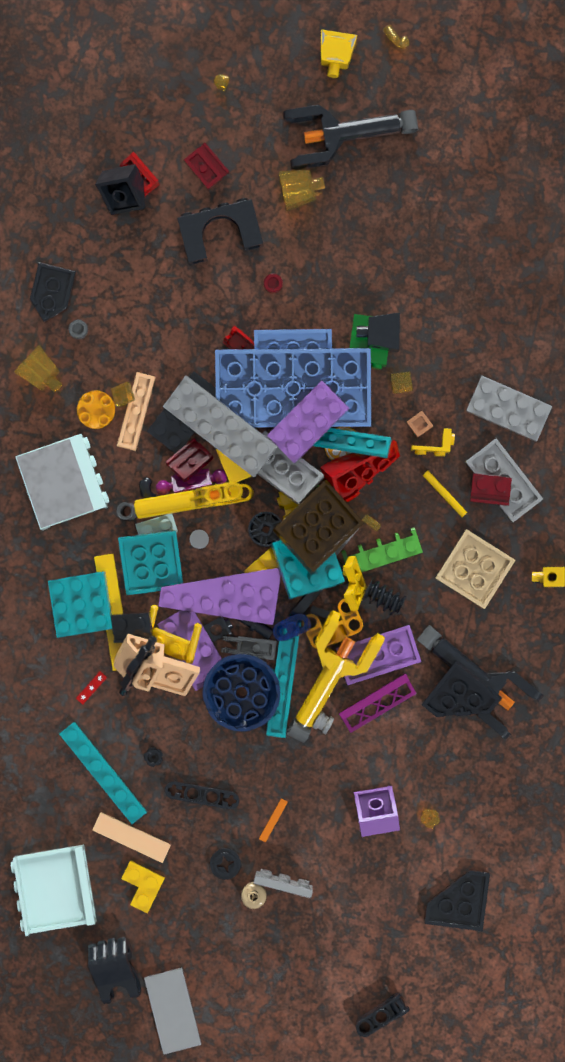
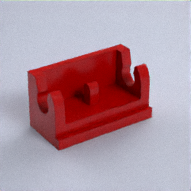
[120,151,160,197]
[223,325,254,349]

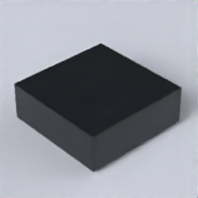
[310,606,330,619]

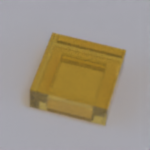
[391,372,413,394]
[111,382,135,407]
[362,515,381,532]

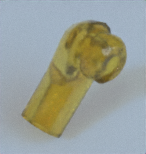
[384,25,410,49]

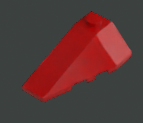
[320,440,400,503]

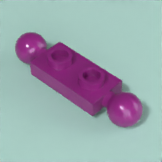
[156,468,228,495]

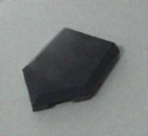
[30,262,76,322]

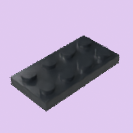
[147,371,216,453]

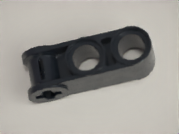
[355,992,410,1037]

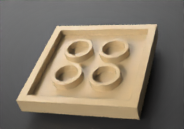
[435,529,515,609]

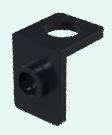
[204,616,233,642]

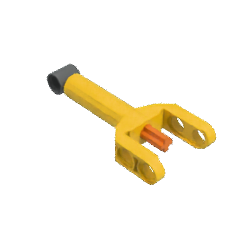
[117,482,254,520]
[286,610,385,743]

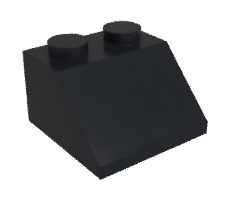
[95,164,145,215]

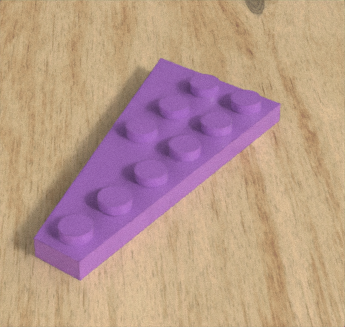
[158,568,281,625]

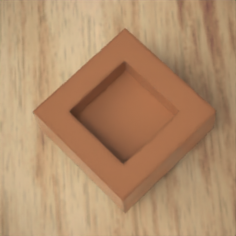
[406,411,433,438]

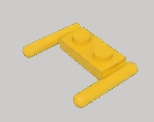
[150,605,202,664]

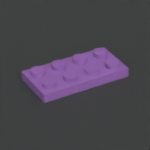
[267,381,350,463]
[157,610,222,691]
[336,625,421,685]

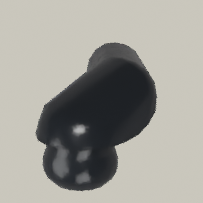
[139,477,157,498]

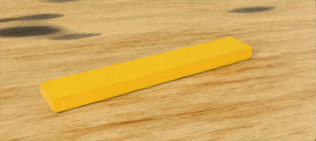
[94,554,124,671]

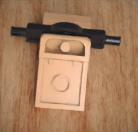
[114,634,200,696]

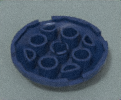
[203,654,281,732]

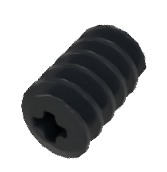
[362,578,407,616]

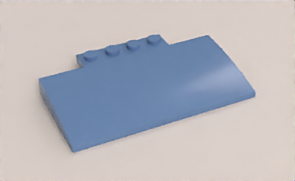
[215,329,371,427]

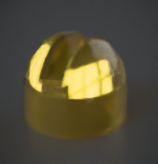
[214,74,230,91]

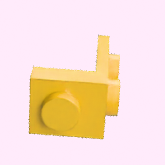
[411,428,455,456]

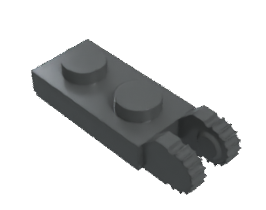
[221,636,277,660]

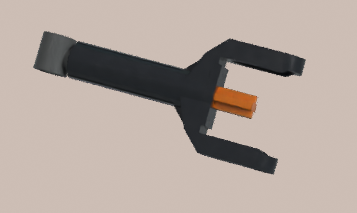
[283,105,419,170]
[416,625,544,740]

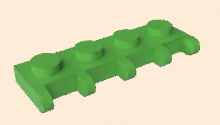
[341,527,423,572]

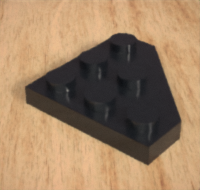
[422,661,502,717]
[424,870,490,932]

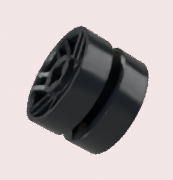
[248,511,281,548]

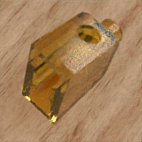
[279,170,325,211]
[14,345,62,392]

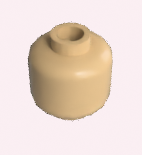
[241,882,267,909]

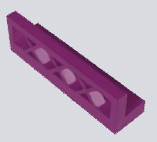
[339,673,417,733]

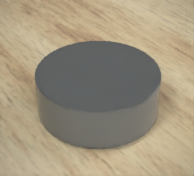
[69,320,88,340]

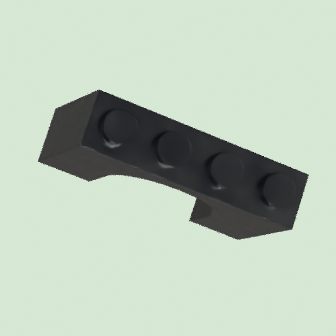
[177,198,263,266]

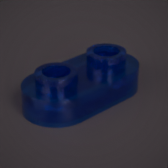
[273,614,311,641]

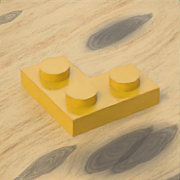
[343,556,367,611]
[121,860,165,913]

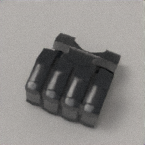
[88,937,141,1004]

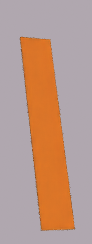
[259,798,288,843]

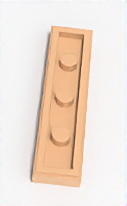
[117,372,156,451]
[93,812,171,863]

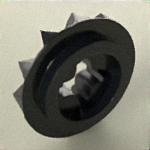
[210,849,241,880]

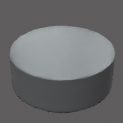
[190,530,209,549]

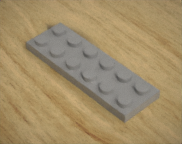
[163,376,278,477]

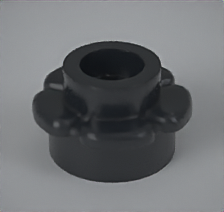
[144,747,163,767]

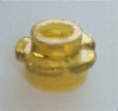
[421,809,440,828]

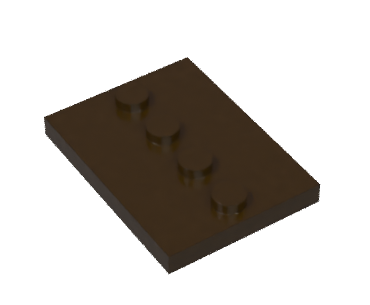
[272,480,364,574]

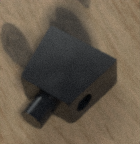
[356,313,400,352]

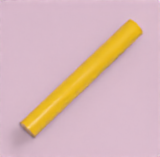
[422,471,467,517]

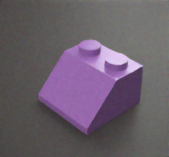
[354,786,400,837]

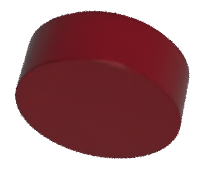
[264,274,283,294]

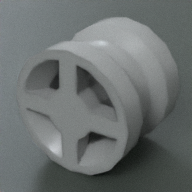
[312,711,335,735]

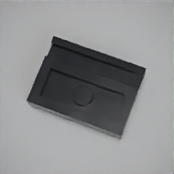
[111,612,152,643]

